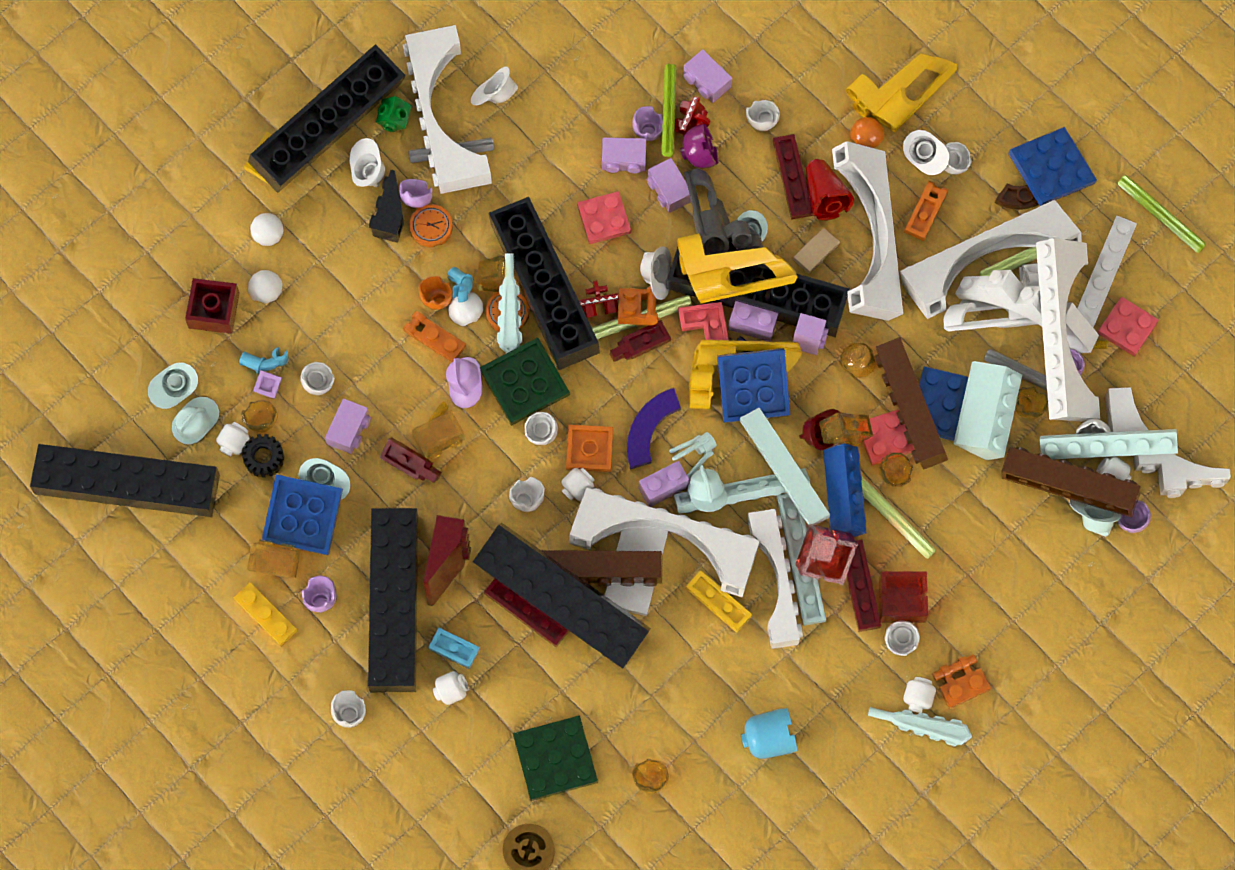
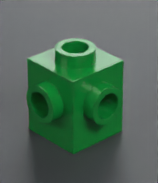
[376,96,412,132]

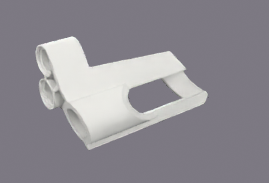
[943,263,1039,331]

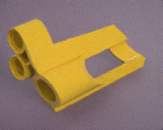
[846,53,957,133]
[677,233,797,303]
[689,339,802,409]

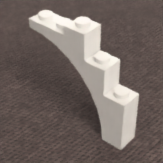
[955,270,1099,353]
[1105,388,1231,498]

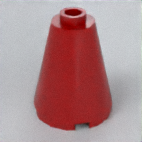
[806,159,854,221]

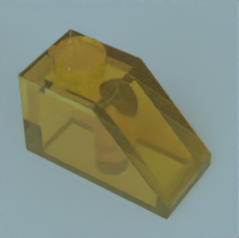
[473,256,505,292]

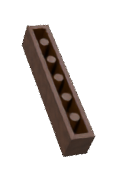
[874,337,948,470]
[1001,447,1141,518]
[541,550,663,587]

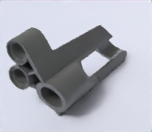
[684,168,763,255]

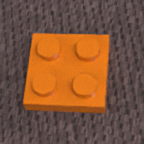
[566,425,613,472]

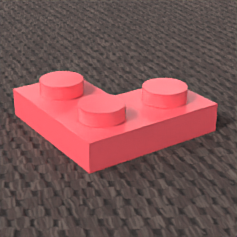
[678,302,729,340]

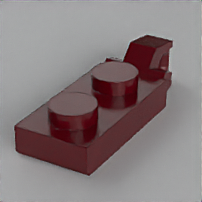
[610,320,671,362]
[380,437,442,483]

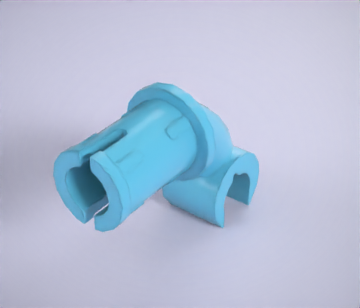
[447,267,473,302]
[239,347,288,374]

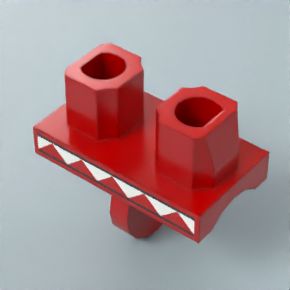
[674,96,711,136]
[579,280,619,318]

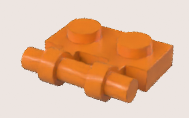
[932,654,991,709]

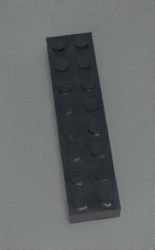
[248,44,406,193]
[489,197,600,370]
[666,247,850,338]
[30,444,220,517]
[368,508,418,692]
[473,523,651,669]

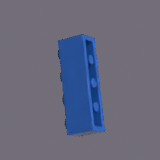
[823,443,866,540]

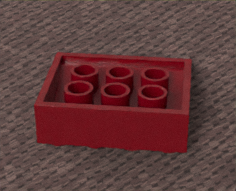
[424,515,471,606]

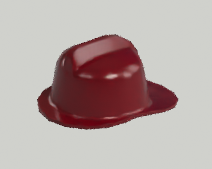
[799,409,846,451]

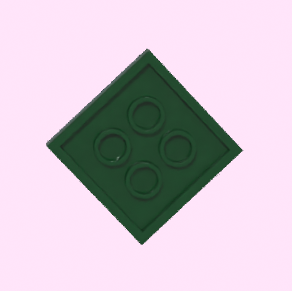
[480,337,570,426]
[513,715,598,801]

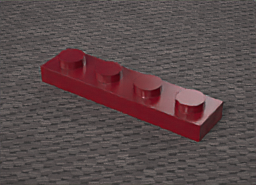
[773,134,813,220]
[840,539,881,632]
[484,578,569,647]

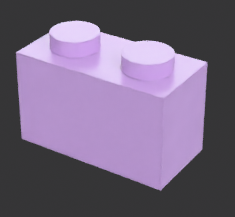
[683,49,732,103]
[602,138,646,173]
[646,158,691,213]
[728,301,778,342]
[793,313,829,355]
[325,398,371,454]
[638,461,689,507]

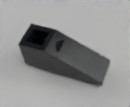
[369,170,404,243]

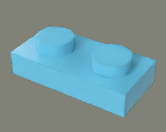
[428,628,480,669]

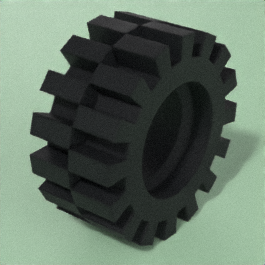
[242,434,284,478]

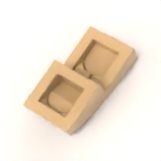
[793,228,840,274]

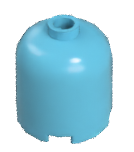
[741,708,797,759]

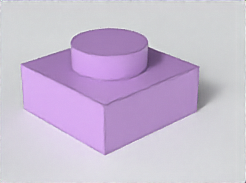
[253,370,282,399]

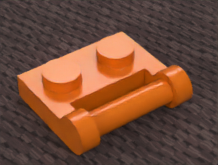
[618,286,658,325]

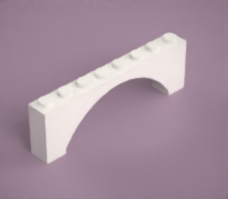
[402,25,492,194]
[832,141,903,321]
[900,200,1082,319]
[1036,238,1100,422]
[569,488,760,597]

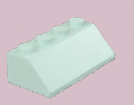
[953,361,1022,460]

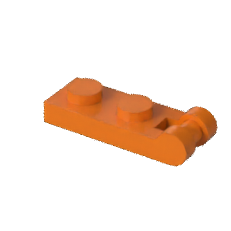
[904,181,949,241]
[403,311,466,362]

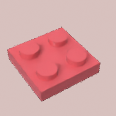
[577,191,631,244]
[1097,296,1159,357]
[856,409,914,466]

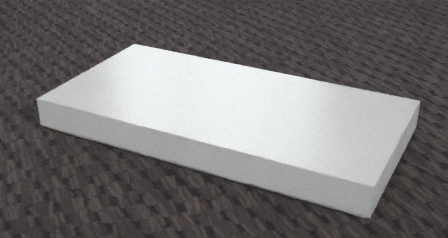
[605,527,668,616]

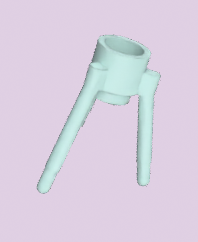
[669,432,717,479]

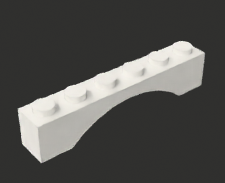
[747,509,803,649]

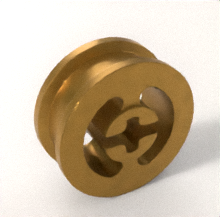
[503,824,555,870]

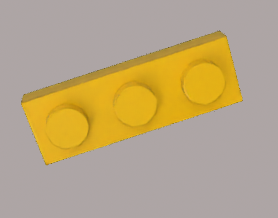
[686,571,752,633]
[233,582,297,646]

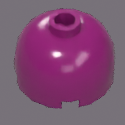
[680,124,719,169]

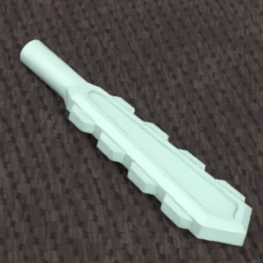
[497,253,522,353]
[868,707,972,746]

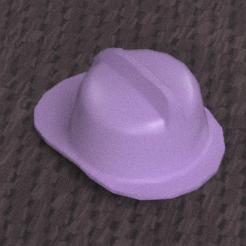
[446,357,482,408]

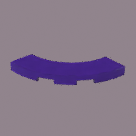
[627,388,681,469]

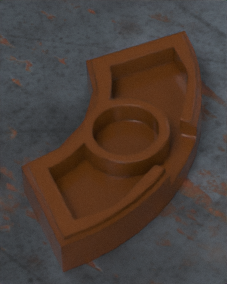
[995,184,1039,210]

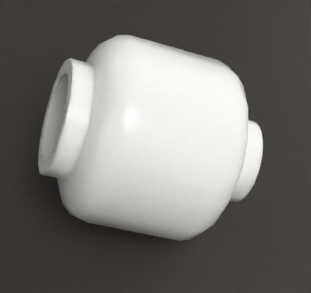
[216,422,250,457]
[1096,456,1131,481]
[561,467,595,501]
[433,671,469,705]
[903,677,936,713]

